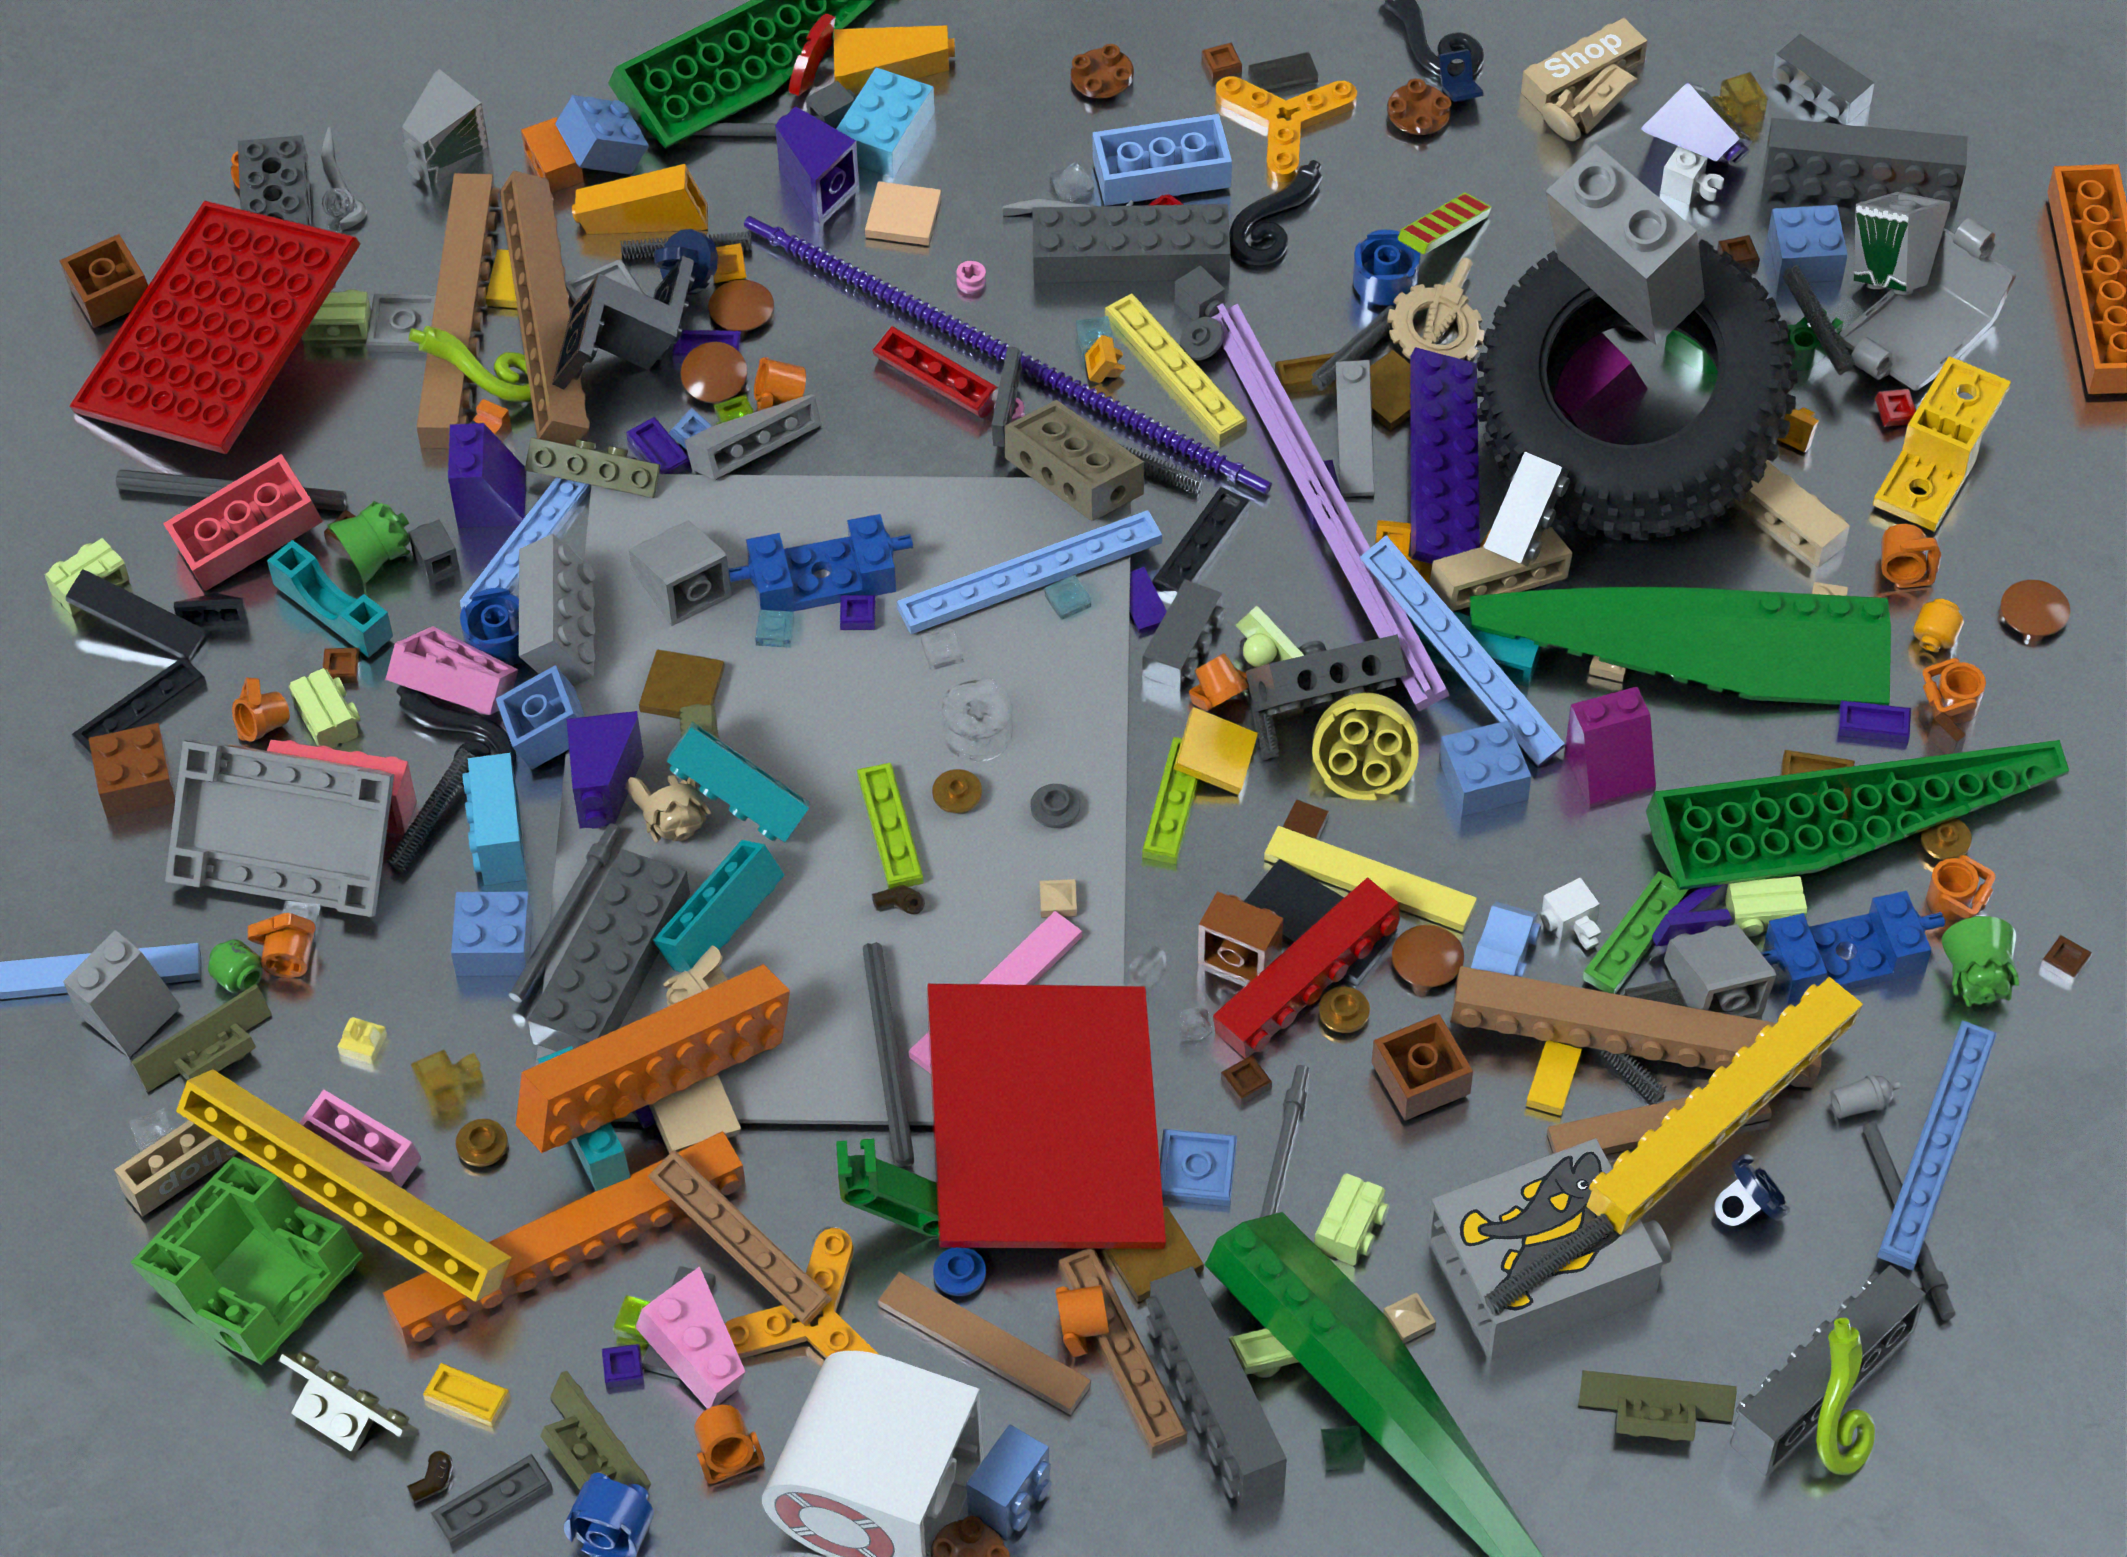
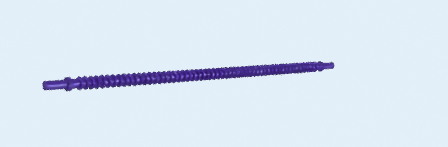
[744,216,1272,495]

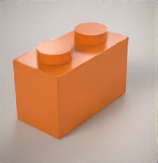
[521,117,584,193]

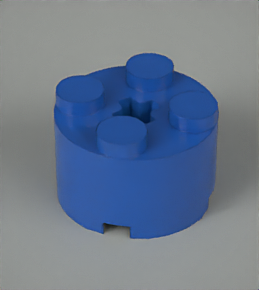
[1353,229,1420,305]
[460,588,525,666]
[564,1473,654,1557]

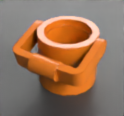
[754,357,806,411]
[1881,524,1941,588]
[1923,658,1986,723]
[1926,855,1996,920]
[247,913,316,978]
[1055,1285,1109,1358]
[694,1404,765,1484]

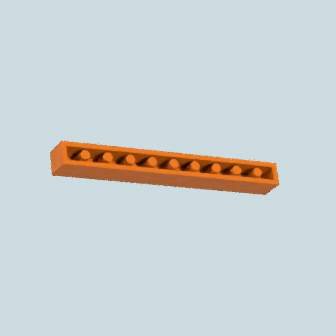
[383,1131,745,1346]

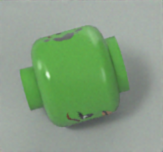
[208,939,262,993]

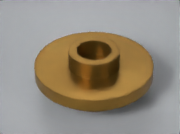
[932,769,982,813]
[1921,818,1972,860]
[1319,986,1370,1033]
[456,1119,508,1167]

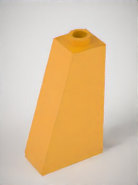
[834,25,955,95]
[572,164,708,235]

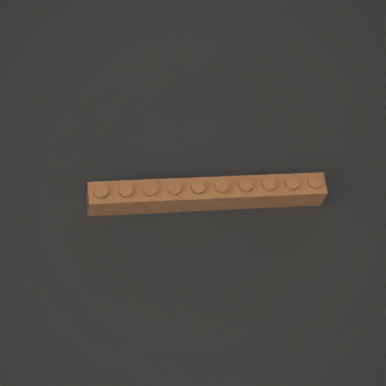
[500,170,590,445]
[416,173,501,449]
[1450,966,1822,1088]

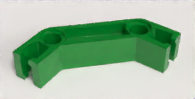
[1665,309,1843,374]
[836,1138,939,1237]

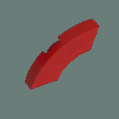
[789,14,836,96]

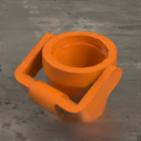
[1189,653,1249,711]
[232,677,290,742]

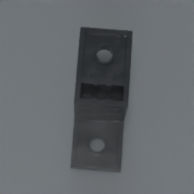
[552,256,695,389]

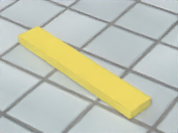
[1105,293,1247,442]
[1264,826,1477,932]

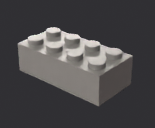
[519,534,595,686]

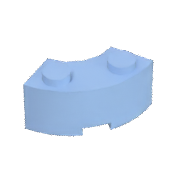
[1471,902,1541,977]

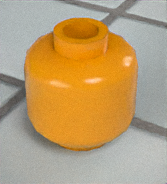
[1913,598,1964,652]

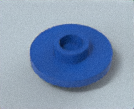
[933,1248,986,1296]

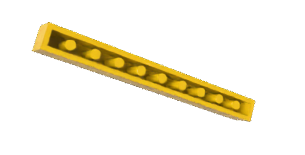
[1587,977,1863,1235]
[176,1069,512,1302]

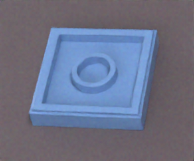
[1160,1129,1237,1207]

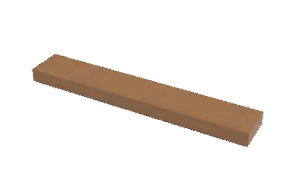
[1547,1097,1772,1154]
[648,1150,832,1327]
[1059,1248,1187,1453]
[878,1272,1091,1415]

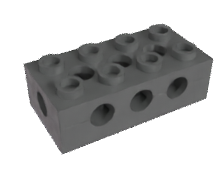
[238,135,311,226]
[1245,634,1407,716]

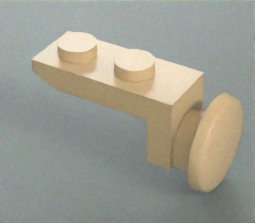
[1542,64,1638,141]

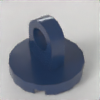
[654,229,718,295]
[1715,1153,1790,1226]

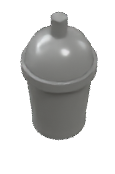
[1830,1074,1901,1119]

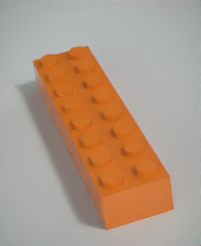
[2047,164,2127,394]
[516,964,790,1153]

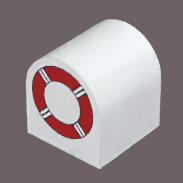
[762,1351,983,1557]

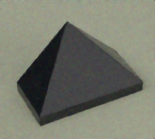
[174,593,248,627]

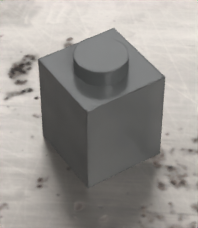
[806,81,856,129]
[1174,266,1225,321]
[408,519,460,581]

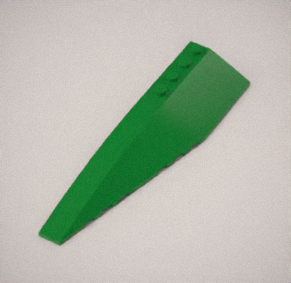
[608,0,876,148]
[1469,587,1891,706]
[1646,740,2069,890]
[1204,1212,1544,1557]

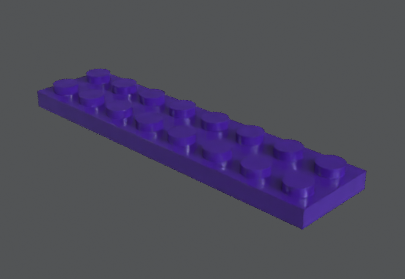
[1410,347,1480,564]

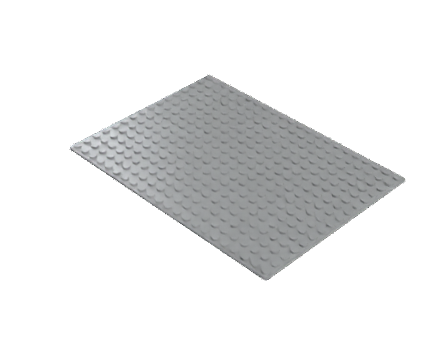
[536,474,1131,1125]

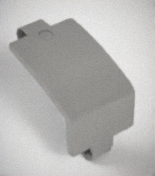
[1839,218,2016,391]

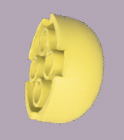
[1312,693,1419,800]

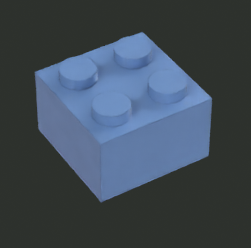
[555,95,649,174]
[1768,205,1848,284]
[495,665,585,769]
[1439,720,1531,817]
[451,891,533,976]
[966,1424,1052,1541]

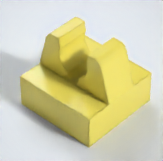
[337,1017,387,1064]

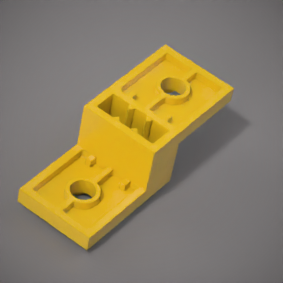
[1873,356,2011,532]

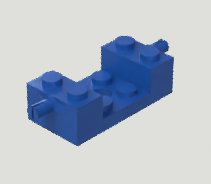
[728,514,913,617]
[1760,890,1945,1003]

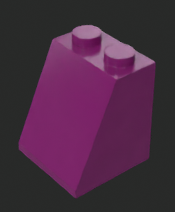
[1555,333,1648,428]
[1564,687,1656,808]

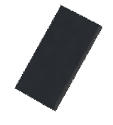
[1244,859,1398,986]

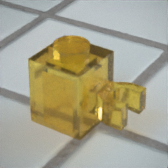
[1712,72,1768,127]
[411,1050,483,1116]

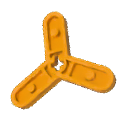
[1215,76,1357,183]
[725,1228,879,1358]

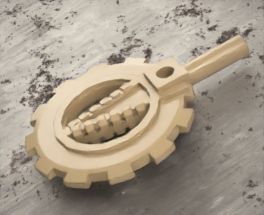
[1387,258,1484,361]

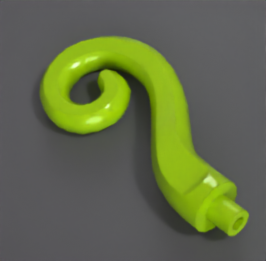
[408,326,532,403]
[1816,1318,1875,1476]

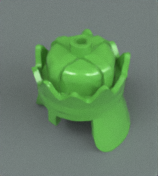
[327,500,411,584]
[1942,916,2019,1007]

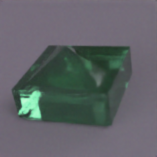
[1320,1425,1365,1470]

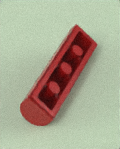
[872,326,998,418]

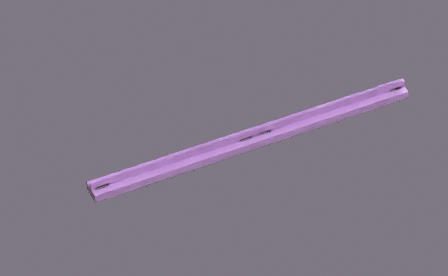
[1211,303,1450,712]

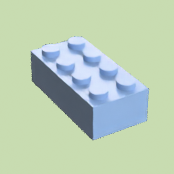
[1092,114,1232,206]

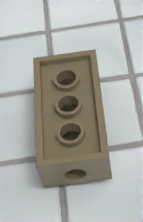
[1005,400,1144,521]

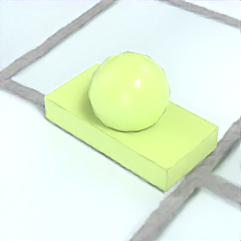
[1235,606,1304,667]
[1228,1329,1299,1378]

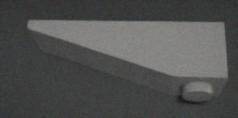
[1336,360,1375,497]
[684,394,822,480]

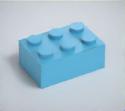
[837,67,935,178]
[462,753,527,886]

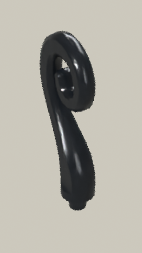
[1384,0,1484,78]
[1229,160,1322,266]
[396,685,516,780]

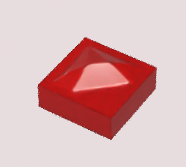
[1875,389,1916,427]

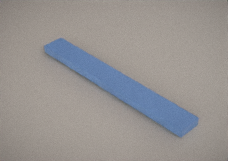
[1877,1020,1997,1271]

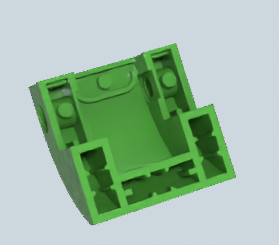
[130,1156,364,1365]

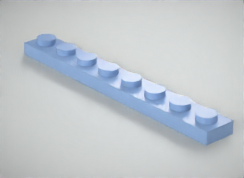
[897,510,1162,634]
[1360,535,1565,768]

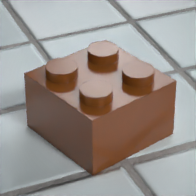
[59,234,148,328]
[89,723,175,818]
[1198,891,1283,984]
[1372,1014,1473,1120]

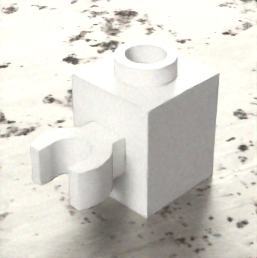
[1660,146,1724,205]
[1540,878,1601,950]

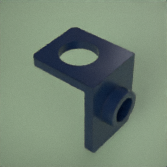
[1439,49,1484,102]

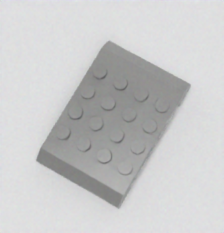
[165,740,394,917]

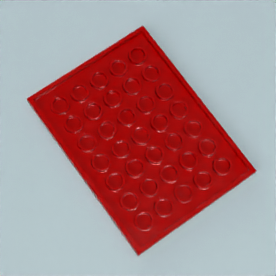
[69,201,360,454]
[927,983,1166,1249]

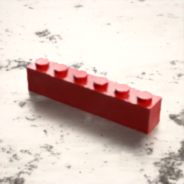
[1213,877,1400,1058]

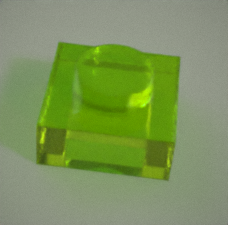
[714,395,754,424]
[613,1295,650,1344]

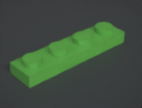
[1582,871,1689,994]

